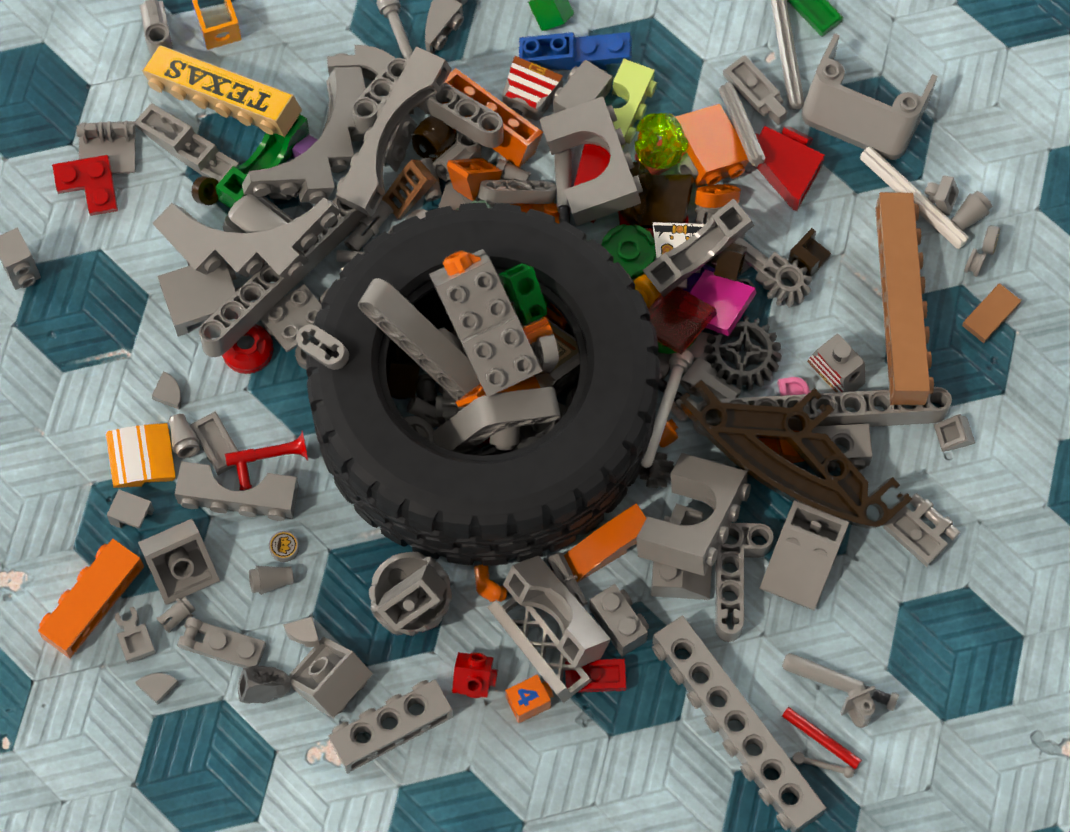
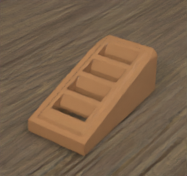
[382,159,437,220]

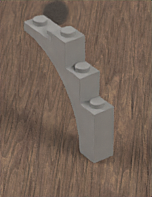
[242,67,369,204]
[152,197,341,281]

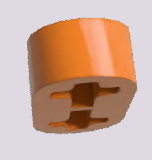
[695,184,741,208]

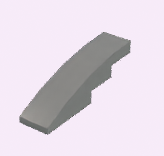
[134,103,240,182]

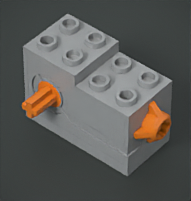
[429,249,553,397]

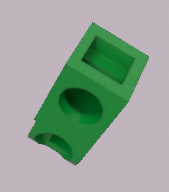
[499,264,547,326]

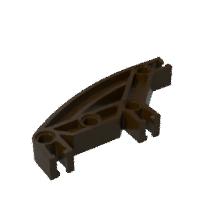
[676,380,912,529]

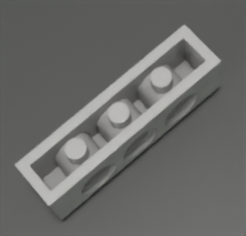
[328,679,453,773]

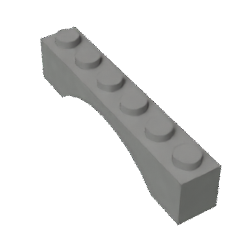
[336,47,452,217]

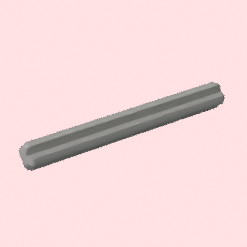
[771,0,804,110]

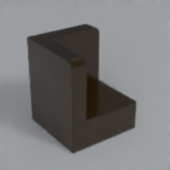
[788,228,831,277]

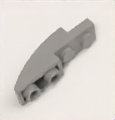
[425,0,468,54]

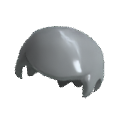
[369,552,452,636]

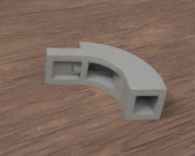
[327,45,414,114]

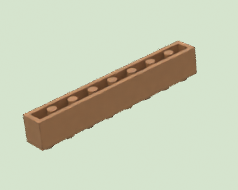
[875,192,934,405]

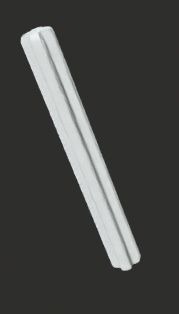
[860,147,969,249]

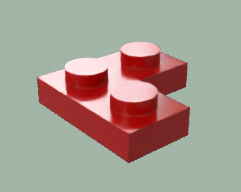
[52,155,118,216]
[565,658,626,692]

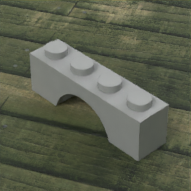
[642,199,754,297]
[175,461,299,521]
[503,556,611,669]

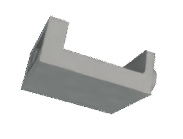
[157,258,240,336]

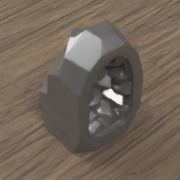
[238,665,291,704]

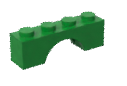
[216,114,310,209]

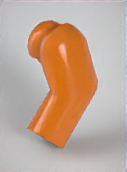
[474,564,508,602]

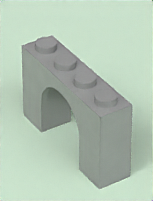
[539,96,643,226]
[636,453,751,576]

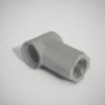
[140,0,173,55]
[433,132,481,181]
[680,358,741,399]

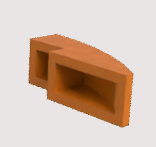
[564,503,647,583]

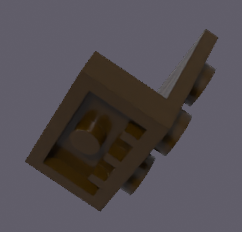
[620,162,694,228]

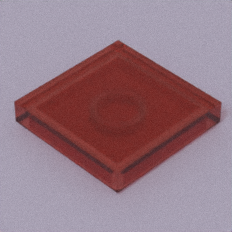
[648,286,717,355]

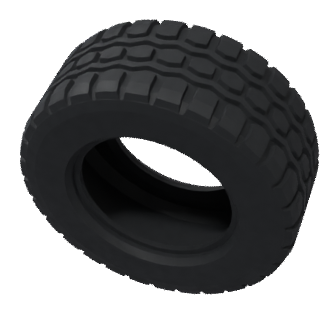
[306,203,660,566]

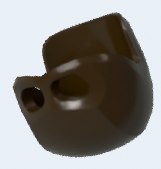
[412,116,457,162]

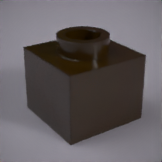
[712,243,747,281]

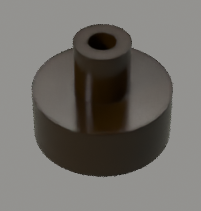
[191,176,219,205]

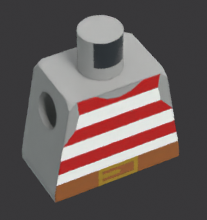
[502,56,563,121]
[807,334,865,393]

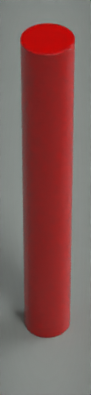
[782,707,862,770]

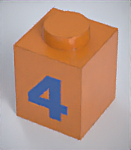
[505,674,554,723]

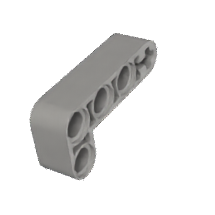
[715,523,774,642]

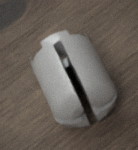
[223,194,293,267]

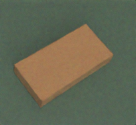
[962,283,1021,343]

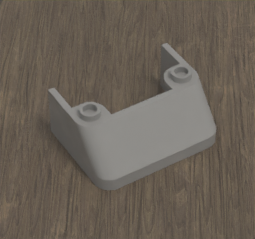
[802,33,937,160]

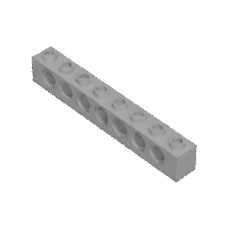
[652,615,826,832]

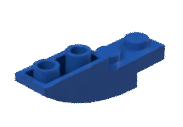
[519,32,632,70]

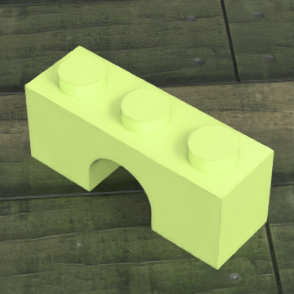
[612,59,657,150]

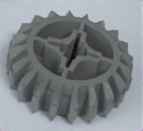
[704,315,782,391]

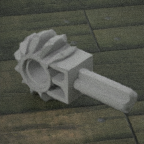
[733,237,812,308]

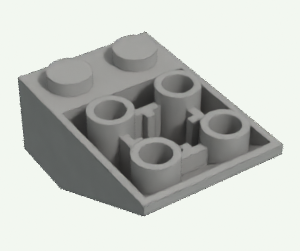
[759,500,849,611]

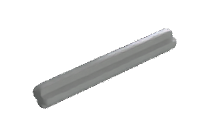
[719,82,765,167]

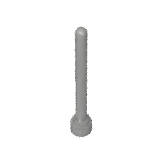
[376,0,428,114]

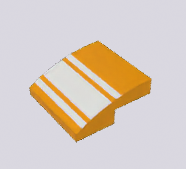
[106,423,176,488]

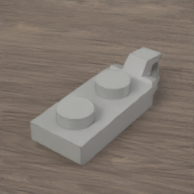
[723,55,788,125]

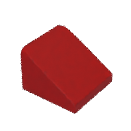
[781,126,813,147]

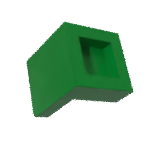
[528,0,574,31]

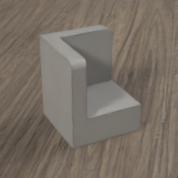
[107,490,154,528]

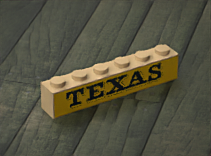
[142,45,302,137]

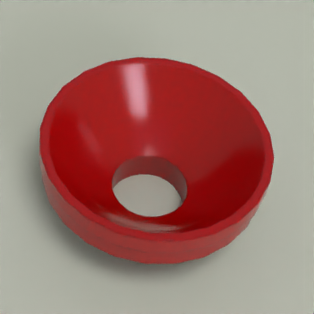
[222,324,274,374]

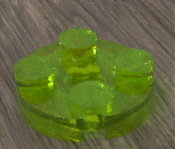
[634,113,688,169]

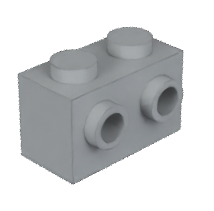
[377,563,447,632]
[589,584,649,657]

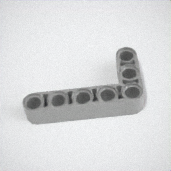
[352,58,504,148]
[432,387,561,454]

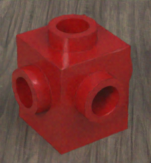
[452,652,498,698]

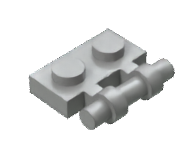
[883,493,960,567]

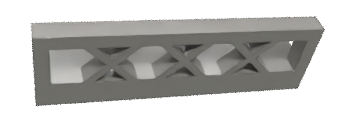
[487,597,592,703]

